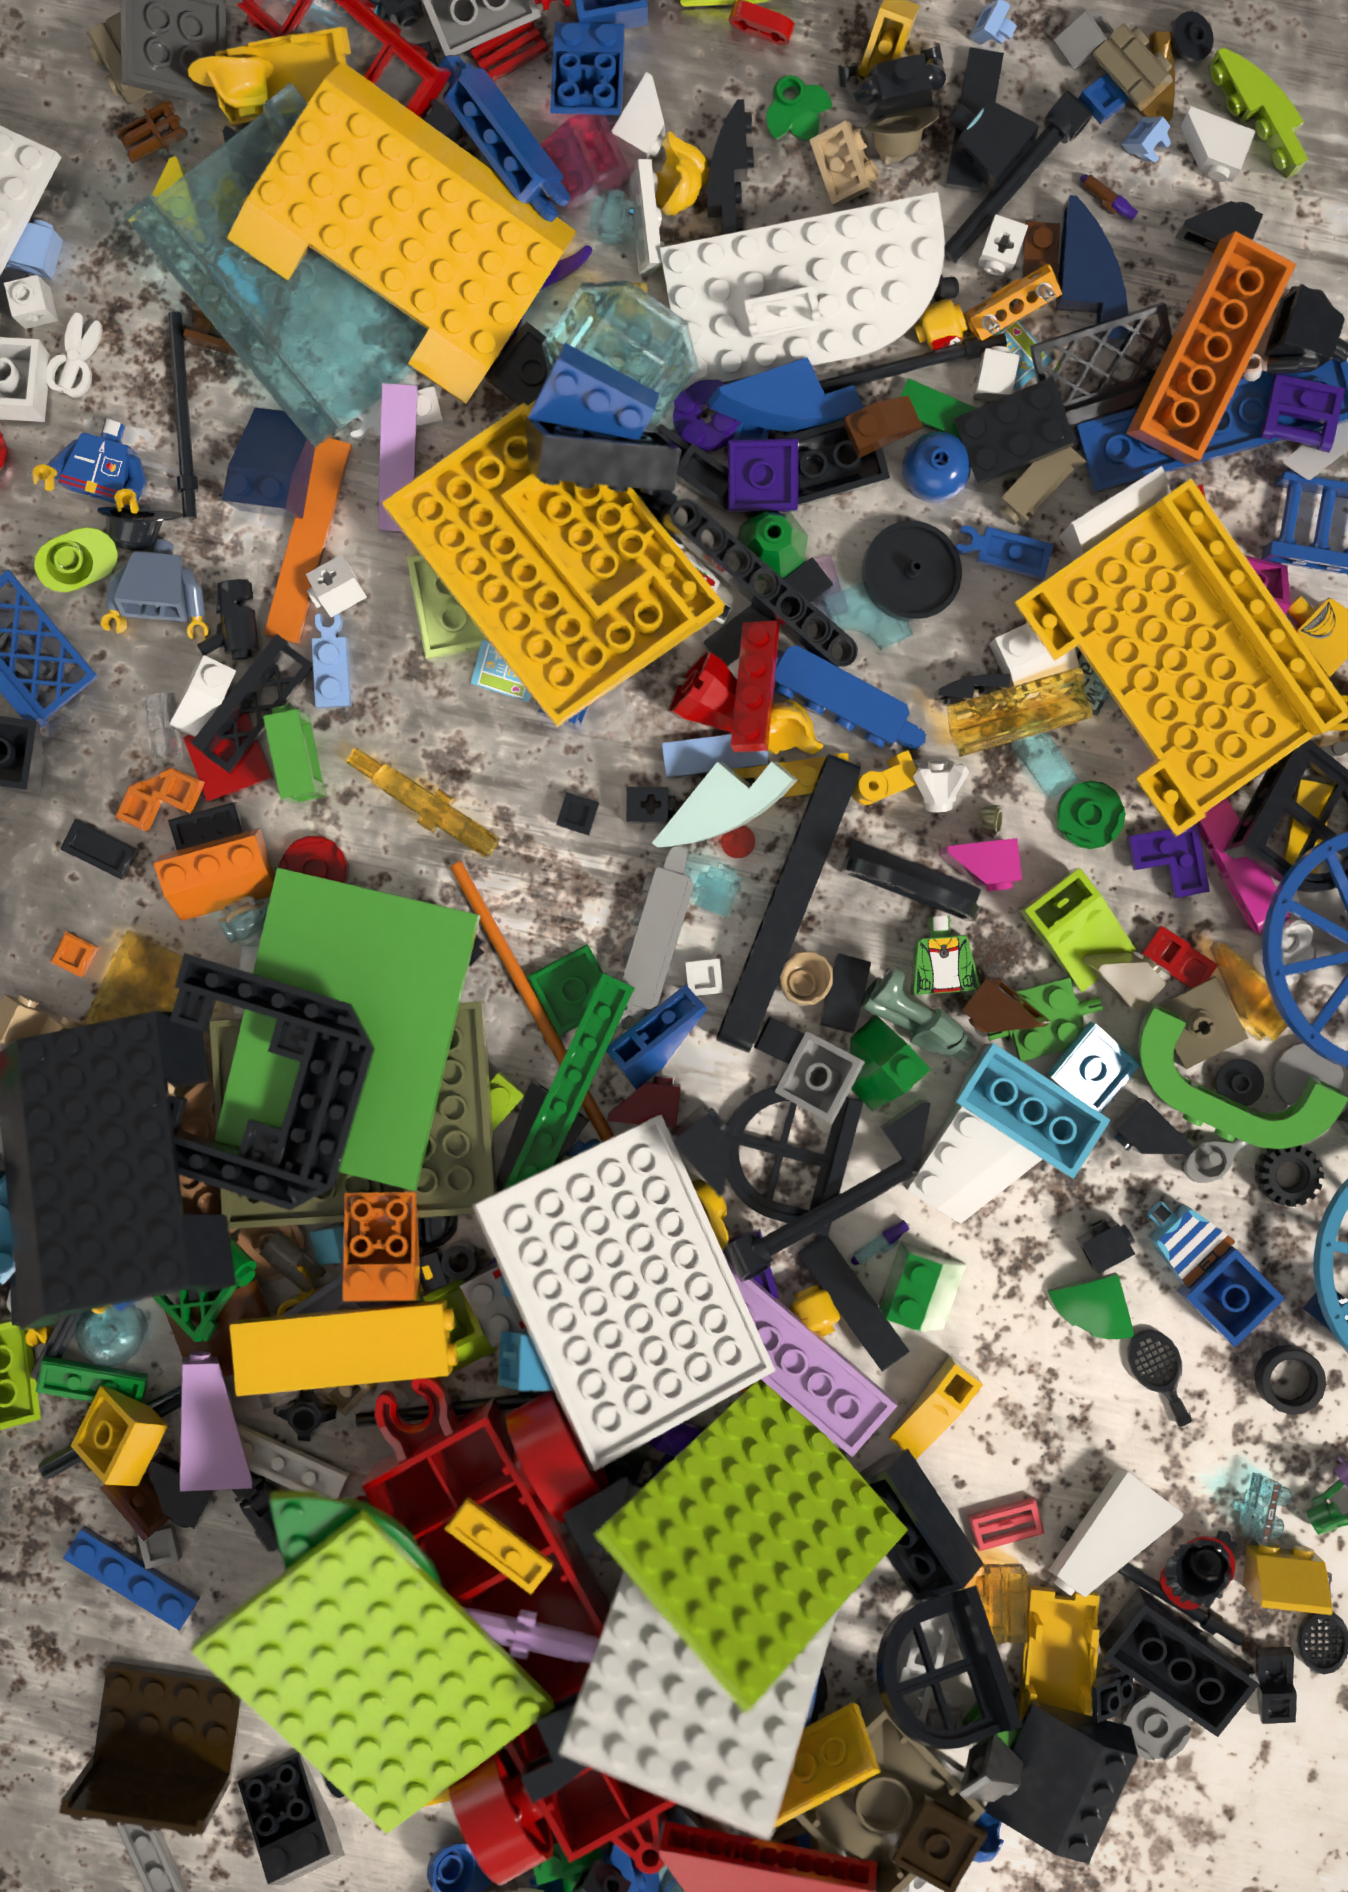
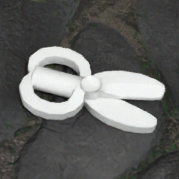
[46,313,102,398]

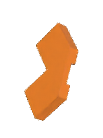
[115,767,205,832]

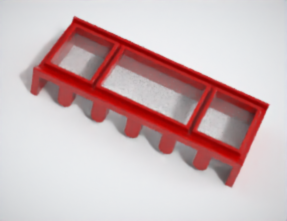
[237,0,452,117]

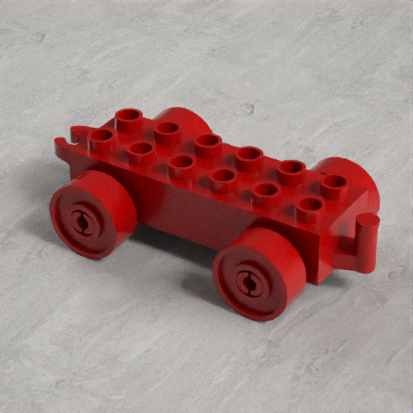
[354,1377,677,1885]

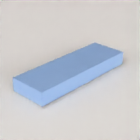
[662,734,769,778]

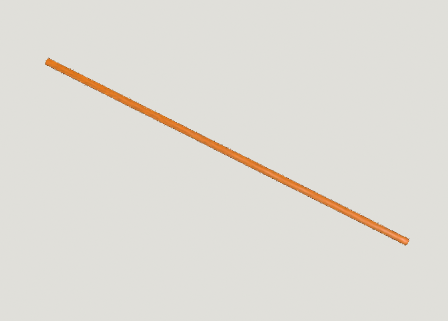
[450,861,752,1394]

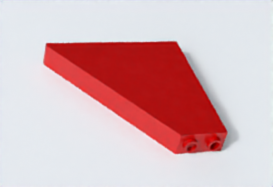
[659,1821,877,1892]

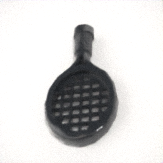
[1127,1329,1193,1427]
[1297,1572,1348,1675]

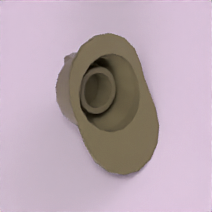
[865,106,940,165]

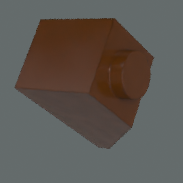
[844,395,923,458]
[962,977,1051,1033]

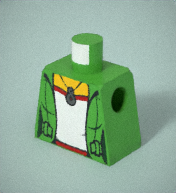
[910,916,980,995]

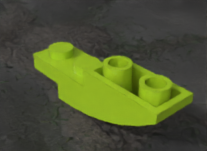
[1209,47,1309,179]

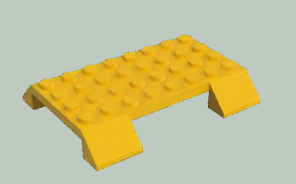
[227,61,577,405]
[1014,479,1348,837]

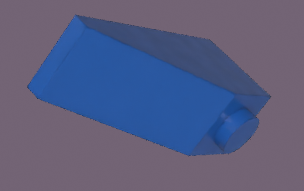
[606,984,707,1090]

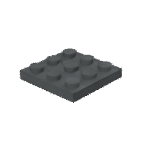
[121,0,226,107]

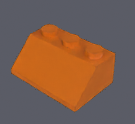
[153,828,275,921]

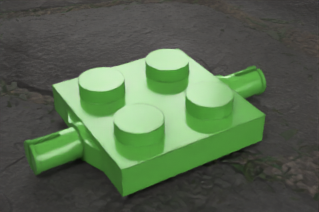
[986,977,1103,1062]

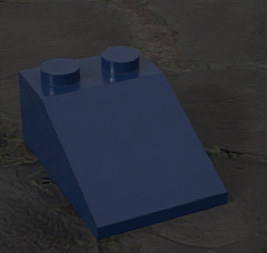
[222,407,320,519]

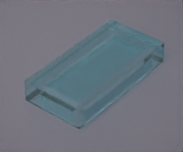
[1010,723,1080,800]

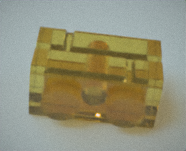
[975,1563,1028,1644]

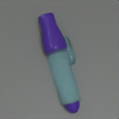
[851,1220,910,1265]

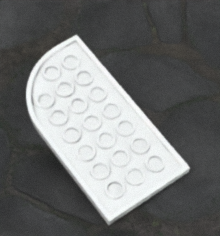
[660,192,945,390]

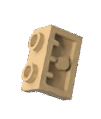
[810,120,880,207]

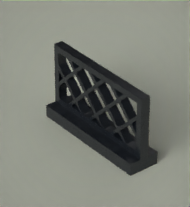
[1029,302,1172,425]

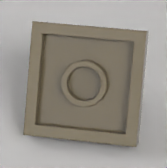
[1158,976,1249,1069]

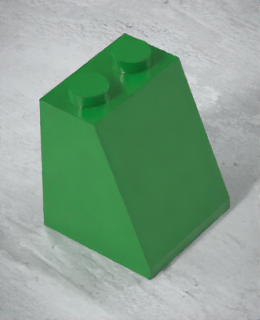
[878,1241,966,1332]

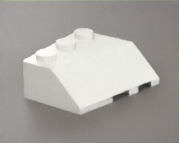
[903,1103,1042,1224]

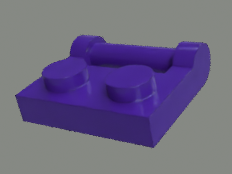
[1259,374,1345,452]

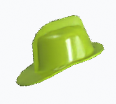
[34,527,118,593]

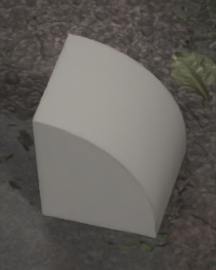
[1055,9,1114,69]

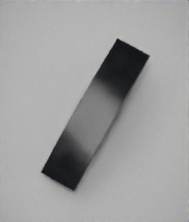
[798,1235,910,1372]

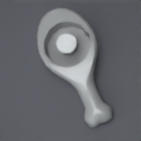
[1184,1137,1249,1183]

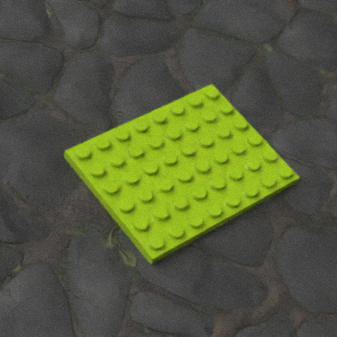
[595,1379,908,1714]
[191,1510,554,1834]

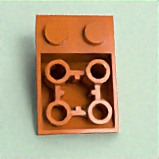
[343,1192,420,1302]

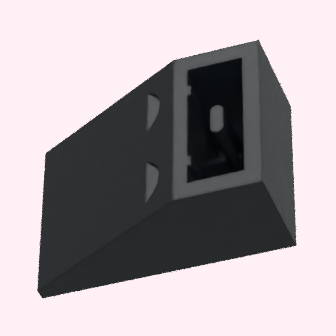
[237,1752,345,1885]

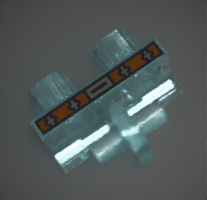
[1232,1472,1292,1545]

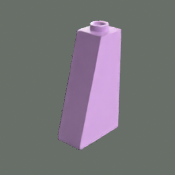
[180,1351,252,1491]

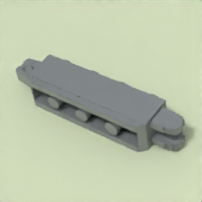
[616,845,694,1030]

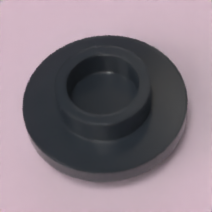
[1171,11,1214,62]
[1215,1059,1264,1106]

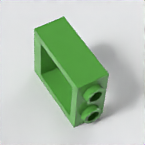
[263,705,327,804]

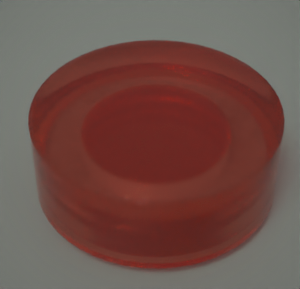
[721,825,755,859]

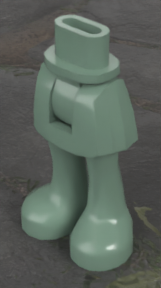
[861,966,977,1063]

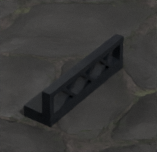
[191,634,313,774]

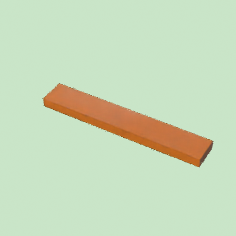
[264,435,352,645]

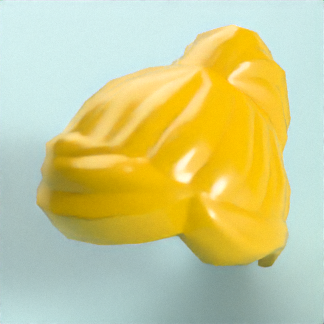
[655,131,710,216]
[768,700,823,755]

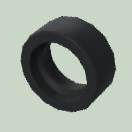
[1254,1345,1327,1415]

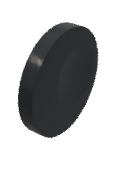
[862,520,962,622]

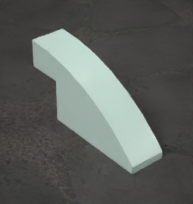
[652,761,798,847]

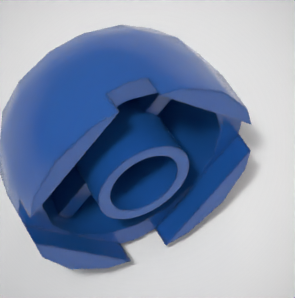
[902,431,971,503]

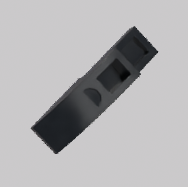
[707,99,754,235]

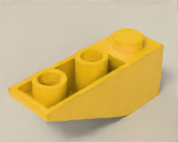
[889,1356,983,1460]

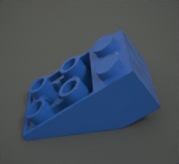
[550,22,625,115]

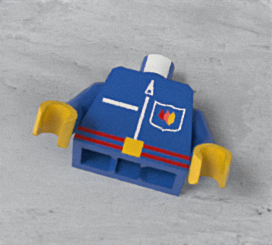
[32,419,147,514]

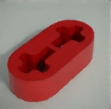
[728,0,796,46]

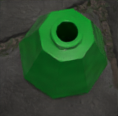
[736,511,808,581]

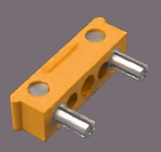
[963,264,1062,341]

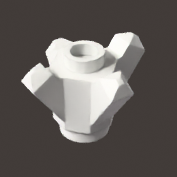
[913,759,970,812]

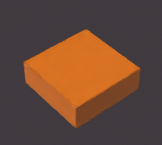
[50,931,99,977]

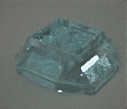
[542,281,698,425]

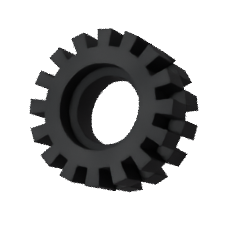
[1254,1145,1324,1207]

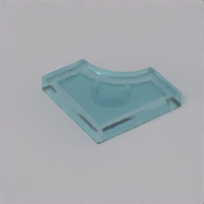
[822,582,913,651]

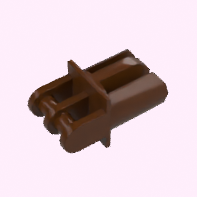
[115,101,188,164]

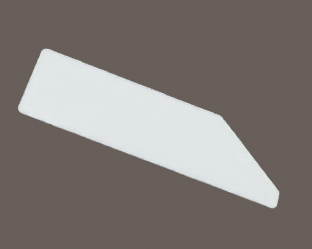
[1283,422,1348,480]

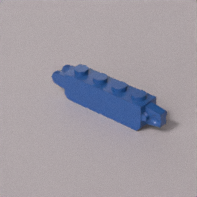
[439,55,571,222]
[774,645,927,750]

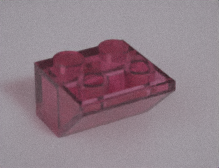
[540,114,630,211]

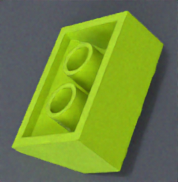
[0,1319,41,1430]

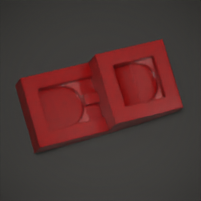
[1142,925,1218,989]

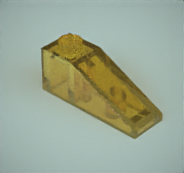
[1210,942,1302,1042]

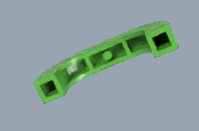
[1138,1002,1348,1149]

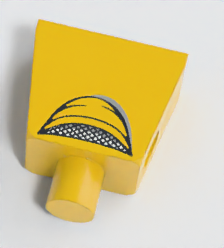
[1287,595,1348,677]

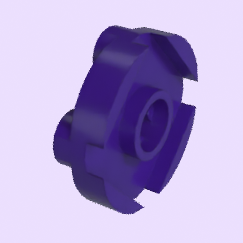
[673,379,741,452]

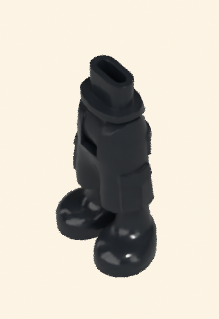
[231,1471,285,1572]

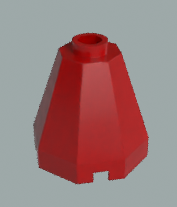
[667,652,737,733]

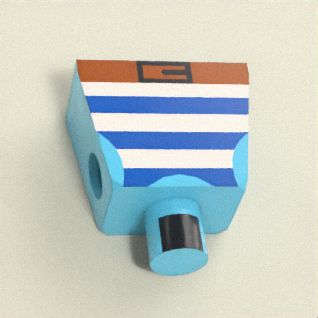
[1147,1201,1236,1288]

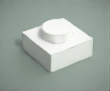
[685,958,723,996]

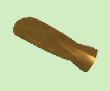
[1141,31,1175,122]

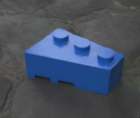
[528,343,660,440]

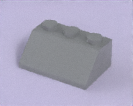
[420,0,541,57]

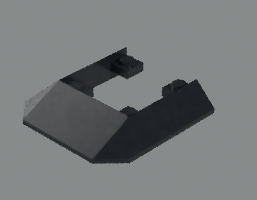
[169,953,375,1210]

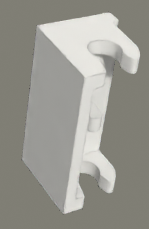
[744,286,822,339]

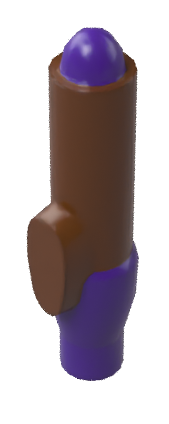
[1080,174,1139,221]

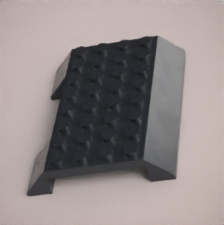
[0,1011,236,1331]

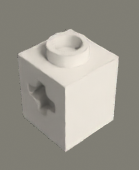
[977,214,1028,276]
[4,275,58,329]
[973,346,1020,402]
[306,554,367,617]

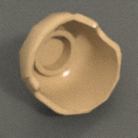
[779,951,833,1006]

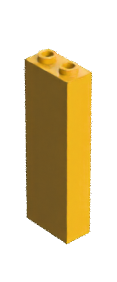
[230,1300,458,1396]

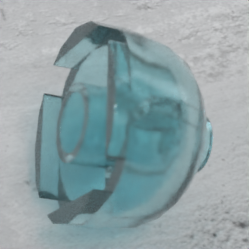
[75,1304,148,1366]

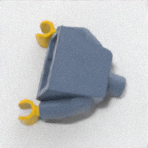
[101,539,211,640]

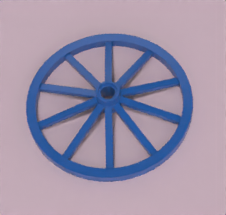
[1262,832,1348,1069]

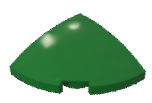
[1047,1272,1134,1340]

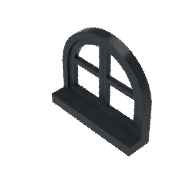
[1223,739,1348,893]
[840,840,982,922]
[725,1084,864,1236]
[876,1585,1023,1750]

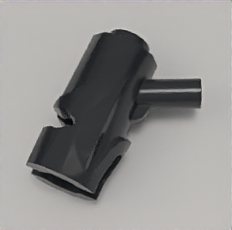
[197,579,259,660]

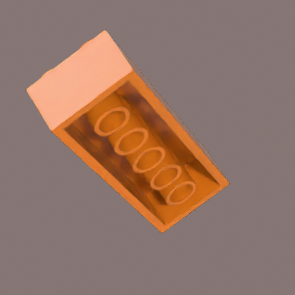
[1126,231,1297,465]

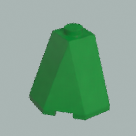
[850,1015,931,1111]

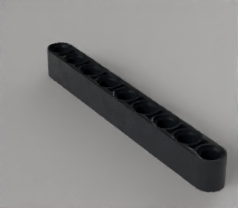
[716,754,861,1053]

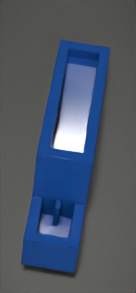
[707,357,864,432]

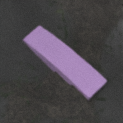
[378,383,418,532]

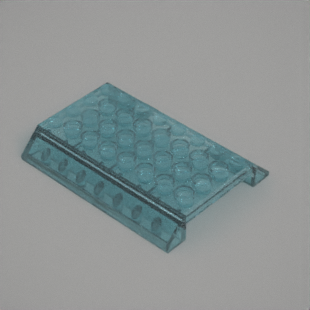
[124,83,428,448]

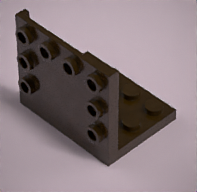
[59,1661,243,1837]

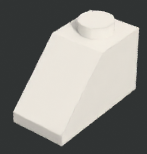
[611,72,665,160]
[1180,106,1255,182]
[169,655,236,737]

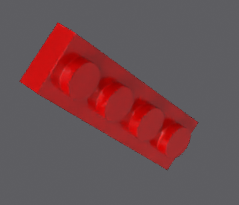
[730,621,780,752]

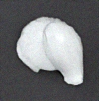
[1252,919,1316,985]

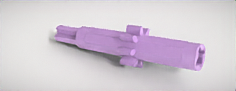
[462,1607,599,1663]

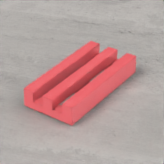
[968,1497,1045,1552]

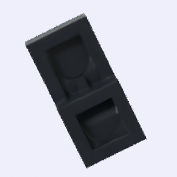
[1256,1646,1297,1724]

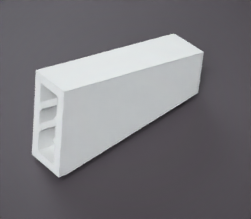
[1048,1468,1184,1597]

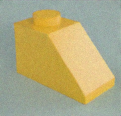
[859,0,920,77]

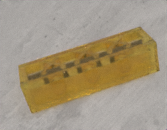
[947,666,1092,757]

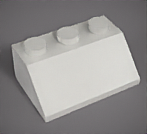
[1059,466,1171,560]

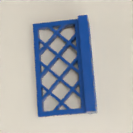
[0,569,99,729]

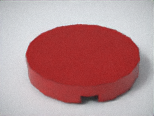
[280,836,349,883]

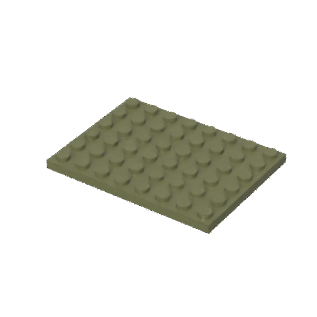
[209,1001,497,1229]

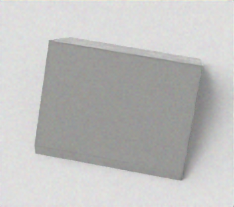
[775,1031,865,1124]

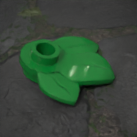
[766,75,833,142]

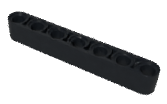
[661,499,858,667]

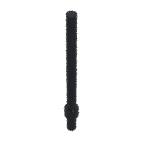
[168,312,199,520]
[819,333,1007,394]
[356,1390,547,1428]
[1060,1526,1245,1646]

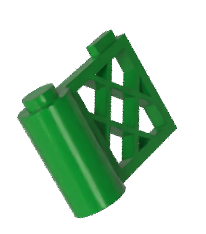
[152,1237,256,1342]

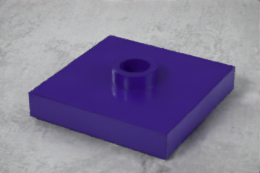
[728,439,799,513]

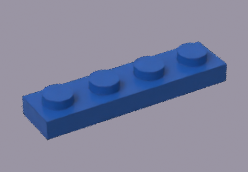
[63,1526,201,1631]

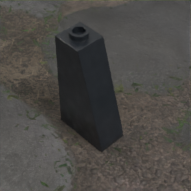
[496,1080,590,1193]

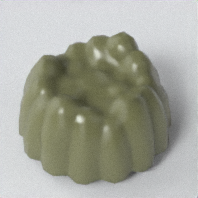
[979,805,1003,838]

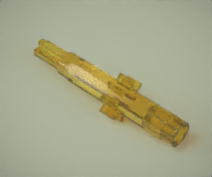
[346,748,500,859]

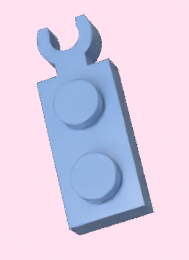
[311,613,352,709]

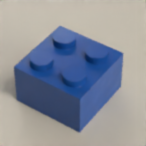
[1176,1246,1285,1347]

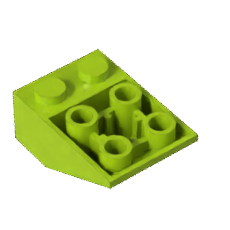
[1018,868,1136,992]

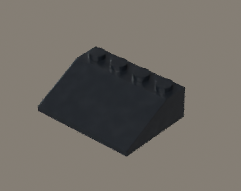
[985,1700,1138,1864]

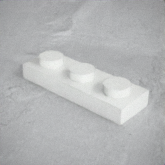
[627,159,665,275]

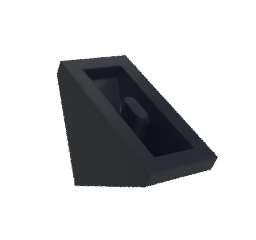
[880,1099,931,1171]

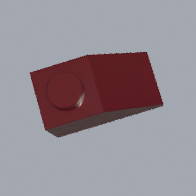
[607,1076,680,1128]

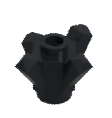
[273,1389,337,1441]

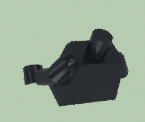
[838,43,946,119]

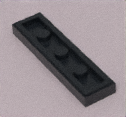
[945,47,1004,193]
[703,557,834,667]

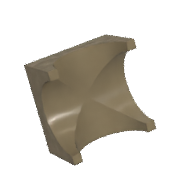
[795,1681,985,1892]

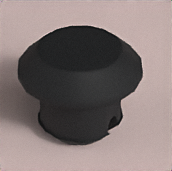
[933,274,959,302]

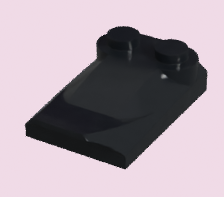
[777,419,890,506]

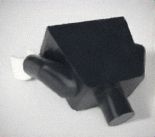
[1243,284,1348,381]

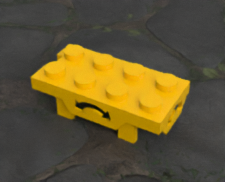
[215,27,351,126]
[1018,1586,1100,1721]

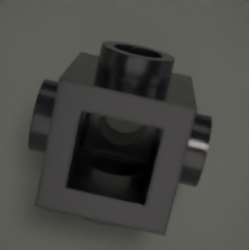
[572,1858,632,1892]

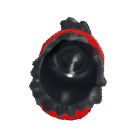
[1159,1530,1237,1610]

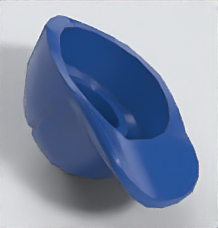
[427,1843,492,1892]

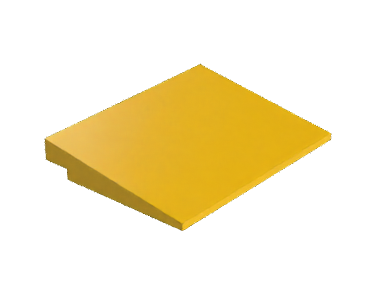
[382,401,725,727]

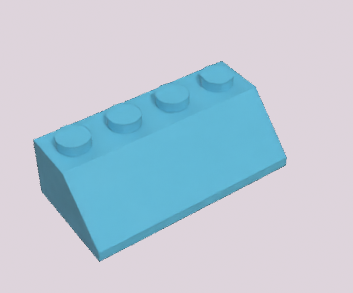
[955,1043,1110,1179]

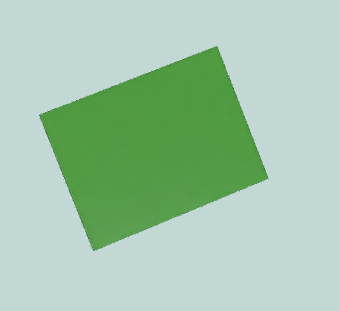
[214,868,480,1191]

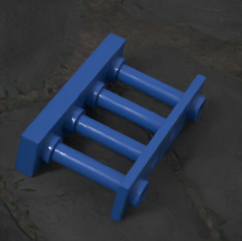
[1261,469,1348,575]

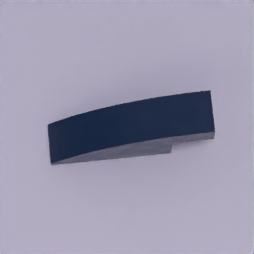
[1055,195,1129,349]

